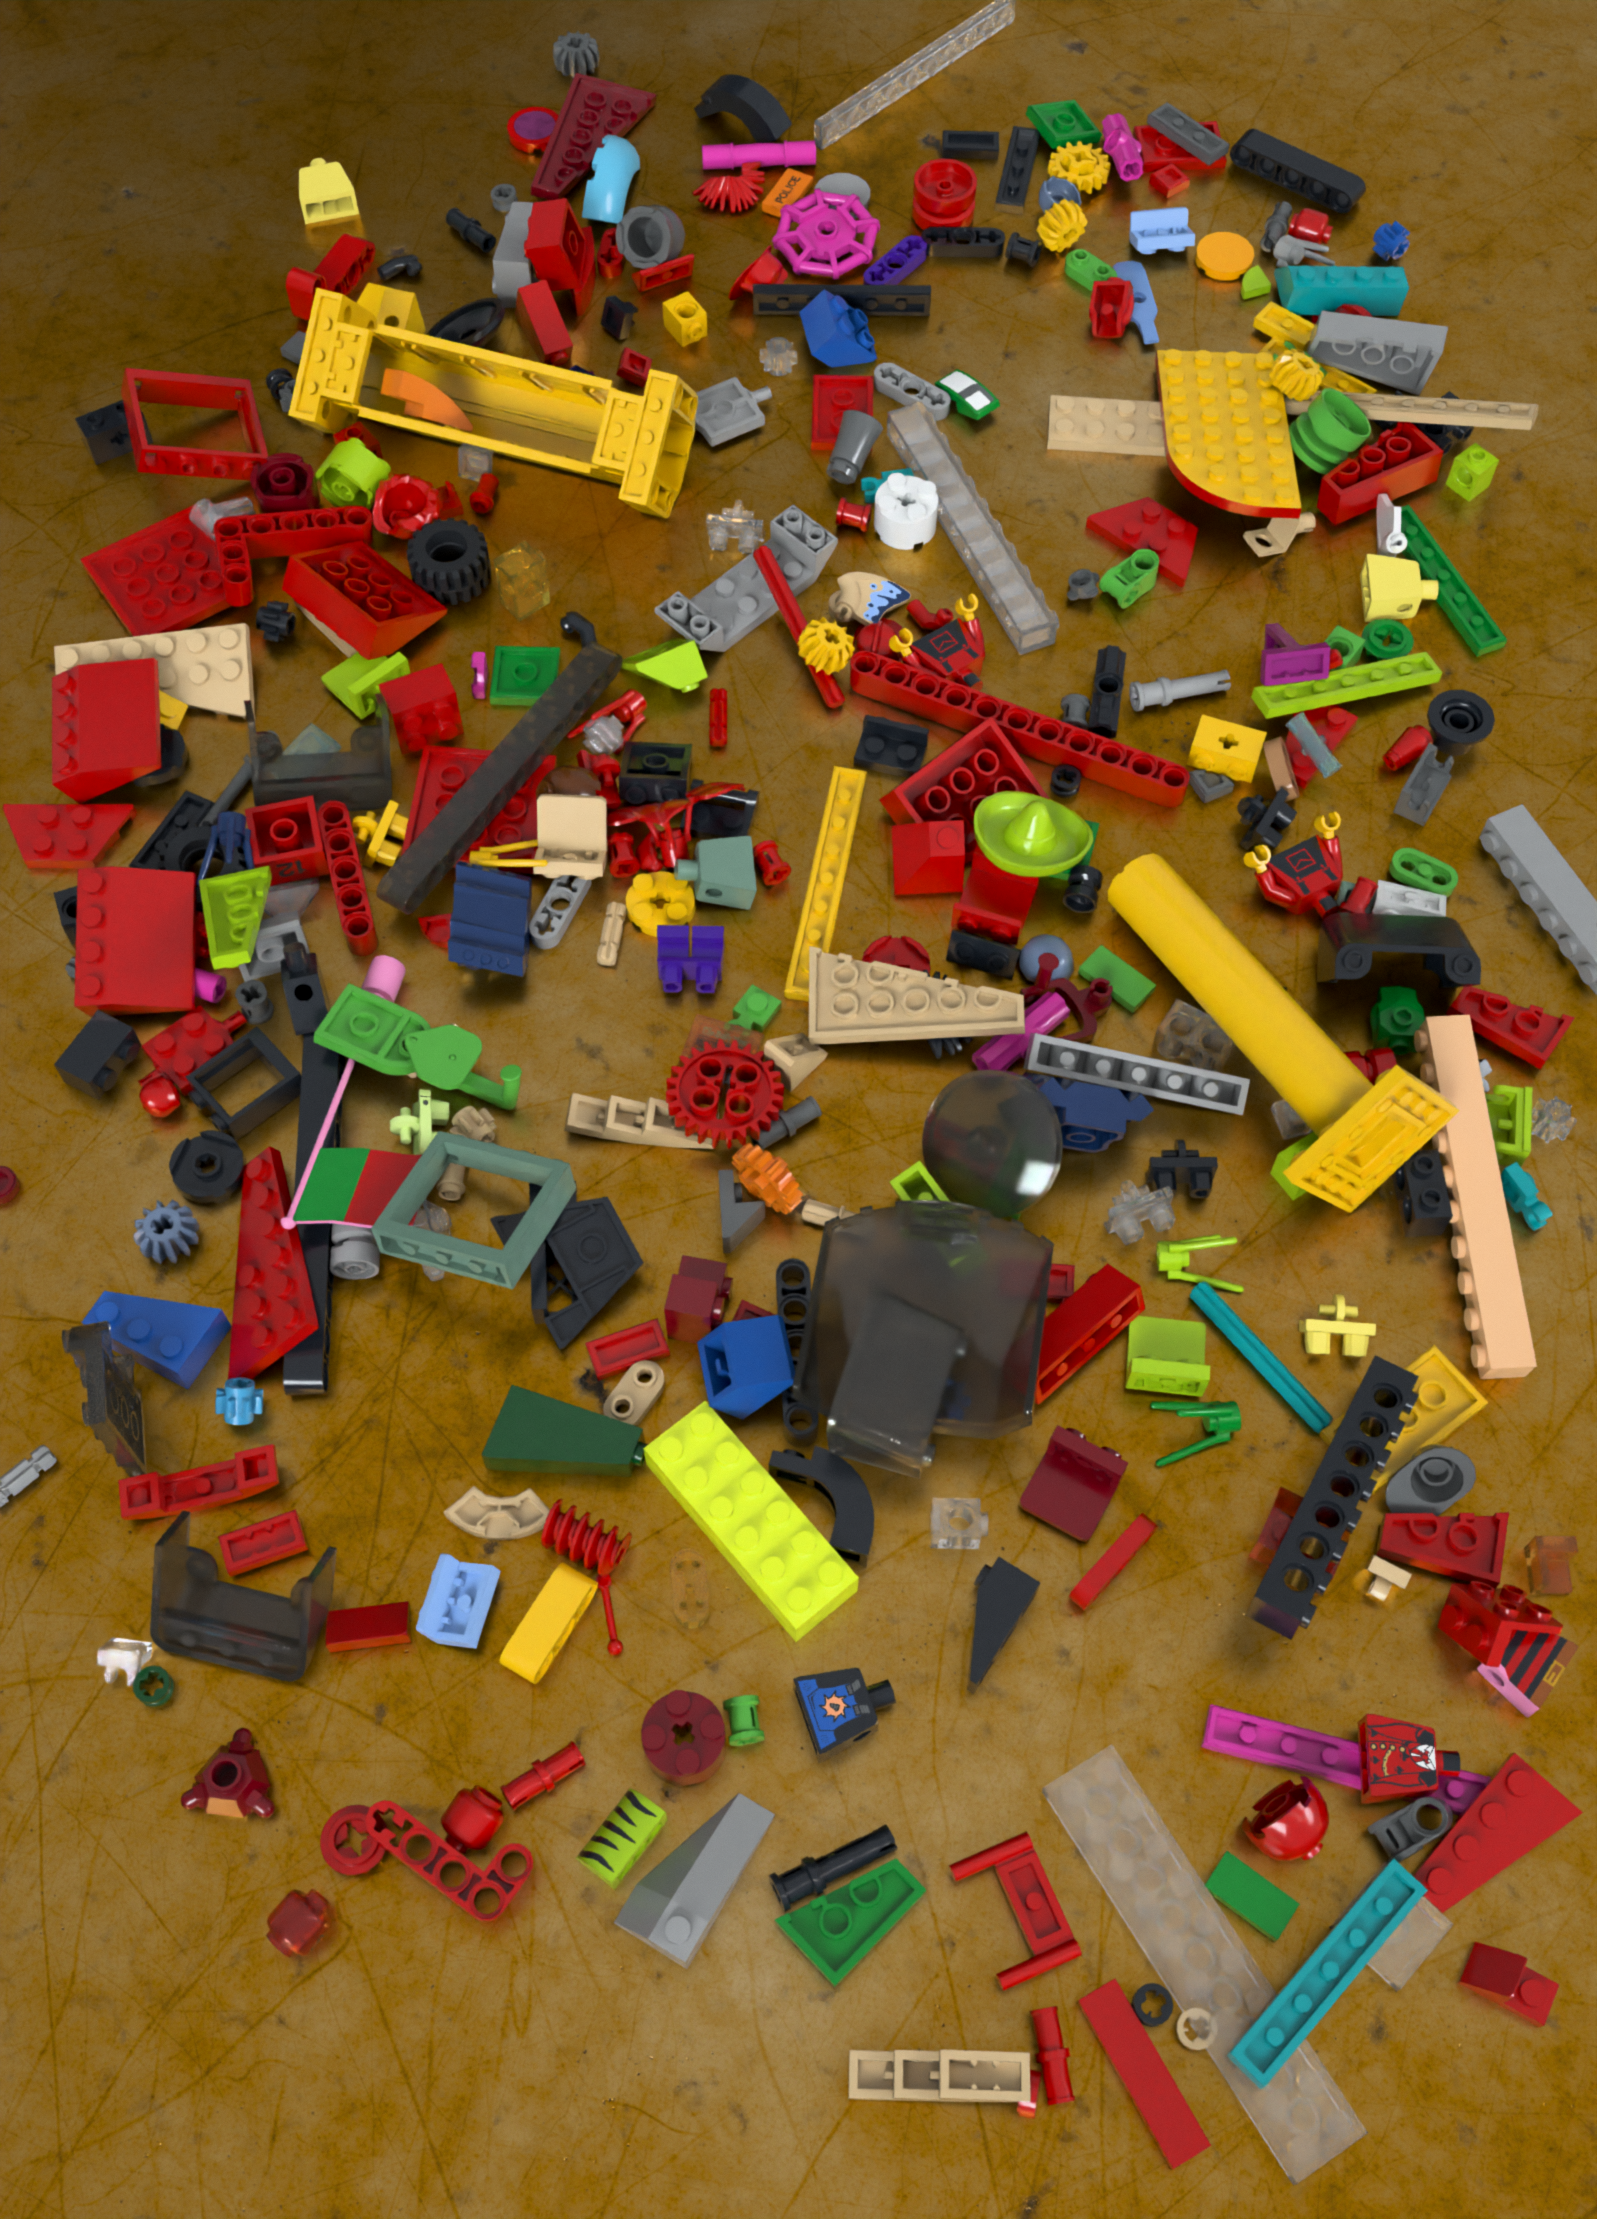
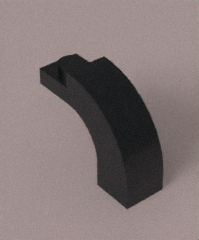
[694,74,792,143]
[769,1446,874,1567]

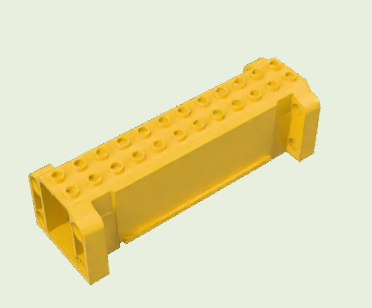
[288,288,698,518]

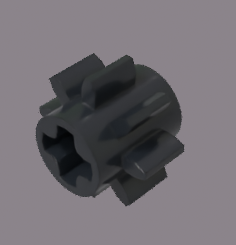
[256,600,296,642]

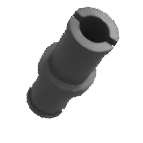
[1260,201,1293,252]
[749,1096,822,1151]

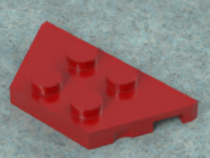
[1086,497,1198,588]
[2,804,137,868]

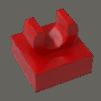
[433,481,464,521]

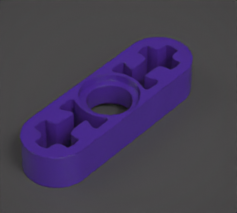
[863,235,927,285]

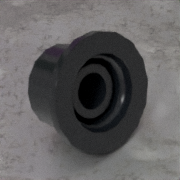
[1427,690,1495,756]

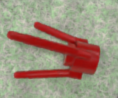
[566,688,647,755]

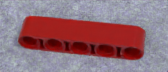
[318,800,379,956]

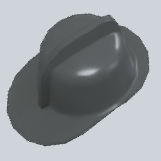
[1385,1444,1476,1516]

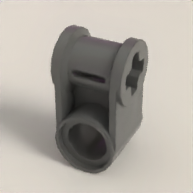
[1367,1797,1453,1863]

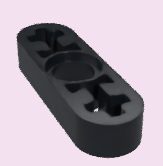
[921,227,1005,258]

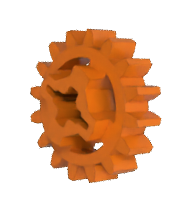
[732,1143,803,1215]

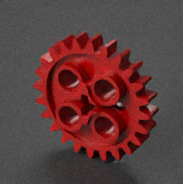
[666,1039,784,1149]

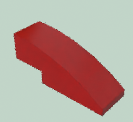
[569,226,596,316]

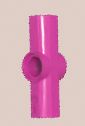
[1102,113,1144,182]
[972,991,1070,1080]

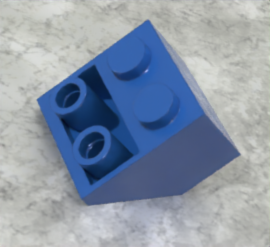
[799,289,877,368]
[697,1315,797,1420]

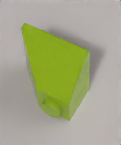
[618,638,708,693]

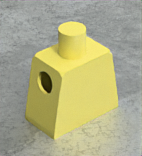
[299,158,359,224]
[1360,554,1439,622]

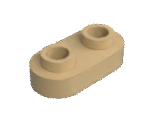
[603,1360,665,1426]

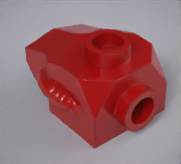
[1089,277,1134,339]

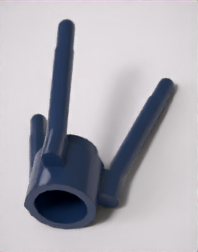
[196,811,255,886]

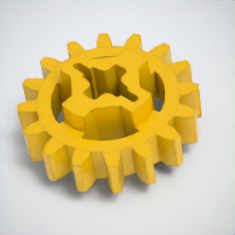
[1047,141,1111,194]

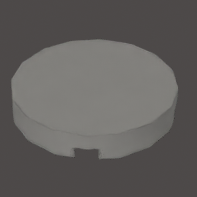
[814,173,870,218]

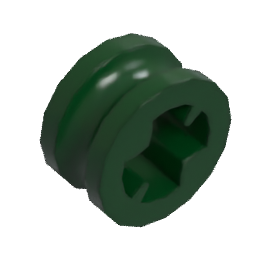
[133,1665,175,1707]

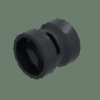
[1063,865,1103,913]

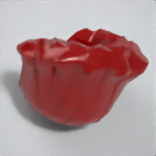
[372,473,443,540]

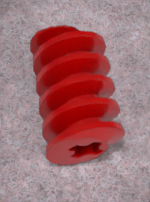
[541,1499,632,1577]

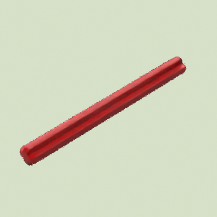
[753,545,845,709]

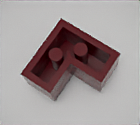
[664,1255,733,1344]

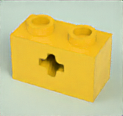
[1187,715,1267,783]

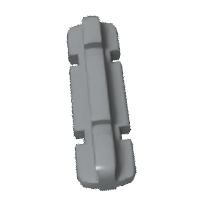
[0,1445,57,1507]

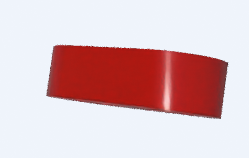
[597,228,626,278]

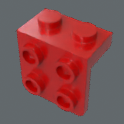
[1437,1581,1563,1667]

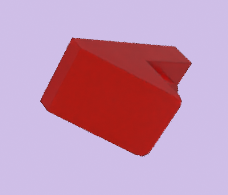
[1457,1942,1559,2027]

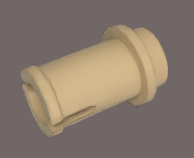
[436,1163,466,1201]

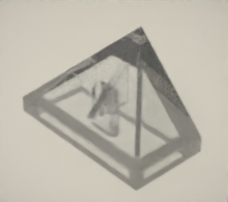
[263,877,320,918]

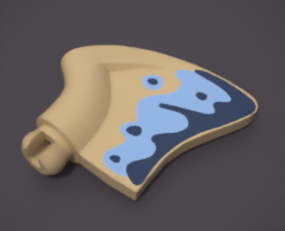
[833,572,911,626]

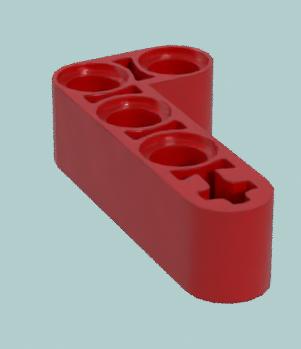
[286,233,376,322]
[365,1800,533,1923]

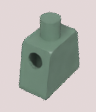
[674,836,757,910]

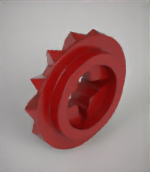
[320,1805,388,1876]

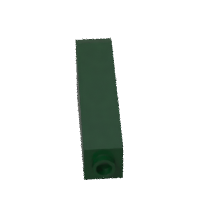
[481,1385,648,1477]

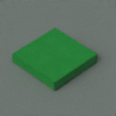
[1026,100,1102,149]
[489,646,561,706]

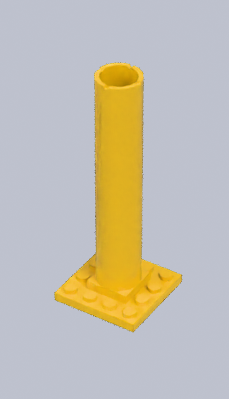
[1108,853,1460,1213]

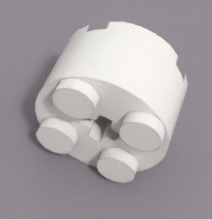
[874,473,938,550]

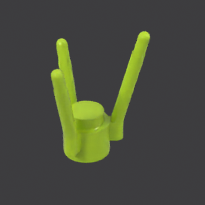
[1156,1234,1244,1293]

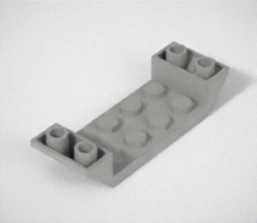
[655,505,838,652]

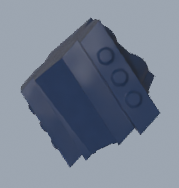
[448,861,532,977]
[1012,1072,1154,1153]

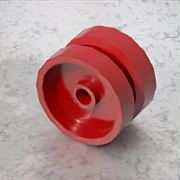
[912,158,977,230]

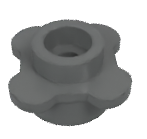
[1067,569,1100,601]

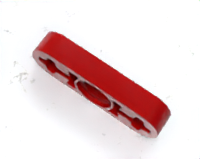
[1069,1513,1159,1611]

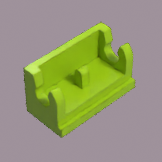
[1485,1085,1533,1167]

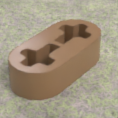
[1263,736,1299,802]

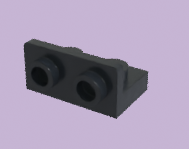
[854,715,929,778]

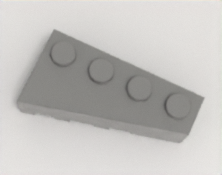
[492,201,540,308]

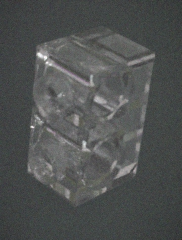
[1152,999,1236,1073]

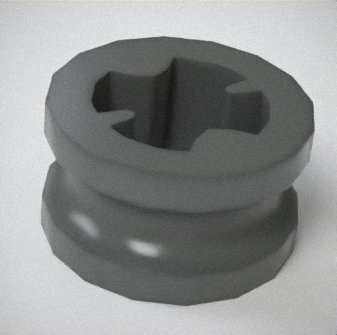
[491,184,518,212]

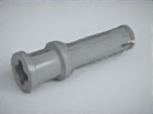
[1129,669,1231,711]

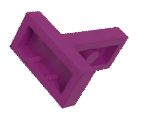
[1260,623,1330,686]

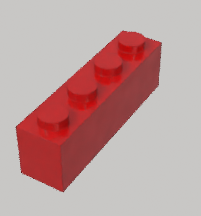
[1000,1263,1146,1405]

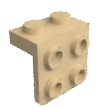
[533,794,607,880]

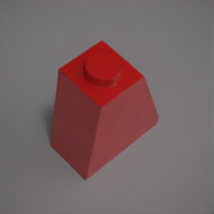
[515,279,573,367]

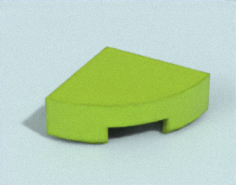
[1241,265,1272,300]

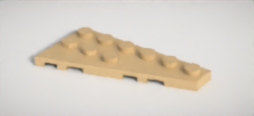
[808,946,1025,1045]

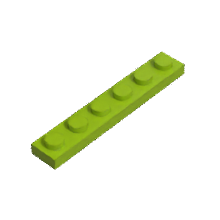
[1251,652,1443,719]

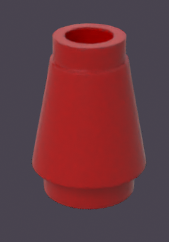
[1382,725,1434,771]

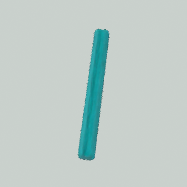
[1190,1281,1333,1433]

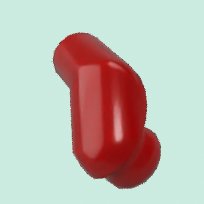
[907,599,954,630]

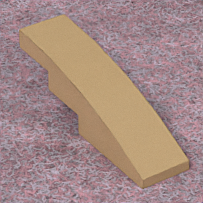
[564,1093,719,1149]
[848,2049,1031,2102]

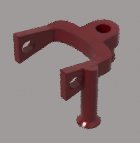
[1020,953,1113,1044]

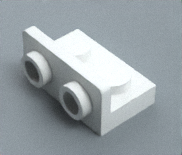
[1371,880,1447,917]

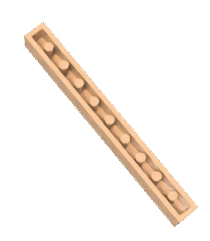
[1414,1015,1537,1379]

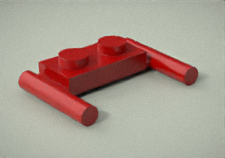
[949,1831,1082,1991]

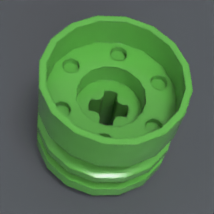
[1289,388,1371,475]

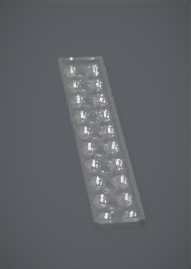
[1042,1744,1368,2185]

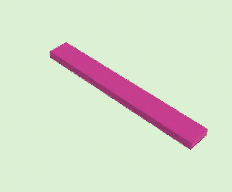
[1201,1704,1491,1816]

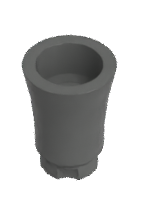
[826,410,883,485]

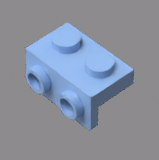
[1129,207,1195,254]
[416,1553,501,1649]

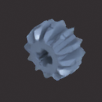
[133,1199,200,1265]

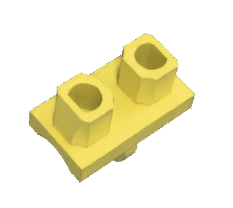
[1299,1294,1376,1357]

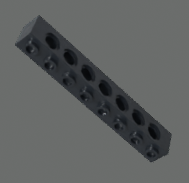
[1245,1355,1419,1640]

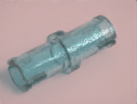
[1285,712,1342,779]

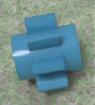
[215,1377,263,1425]

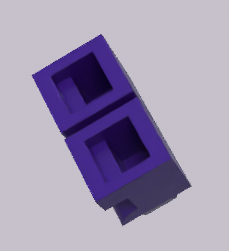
[657,925,725,993]

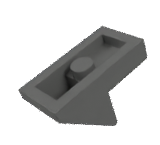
[718,1169,765,1253]

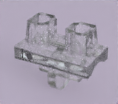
[706,500,765,554]
[1104,1180,1176,1245]

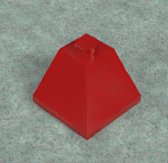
[891,820,965,895]

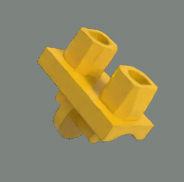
[351,800,409,868]

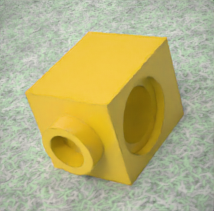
[662,291,708,347]

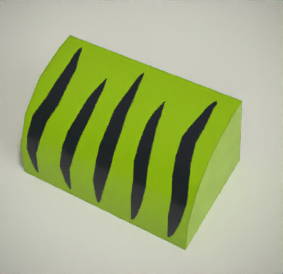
[576,1788,668,1890]

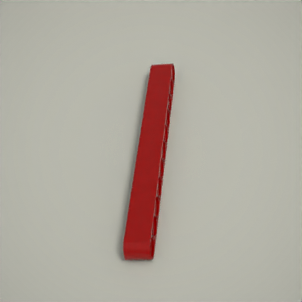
[850,650,1190,808]

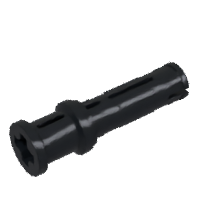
[768,1824,897,1912]

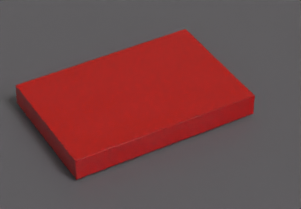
[1133,121,1227,173]
[811,375,874,451]

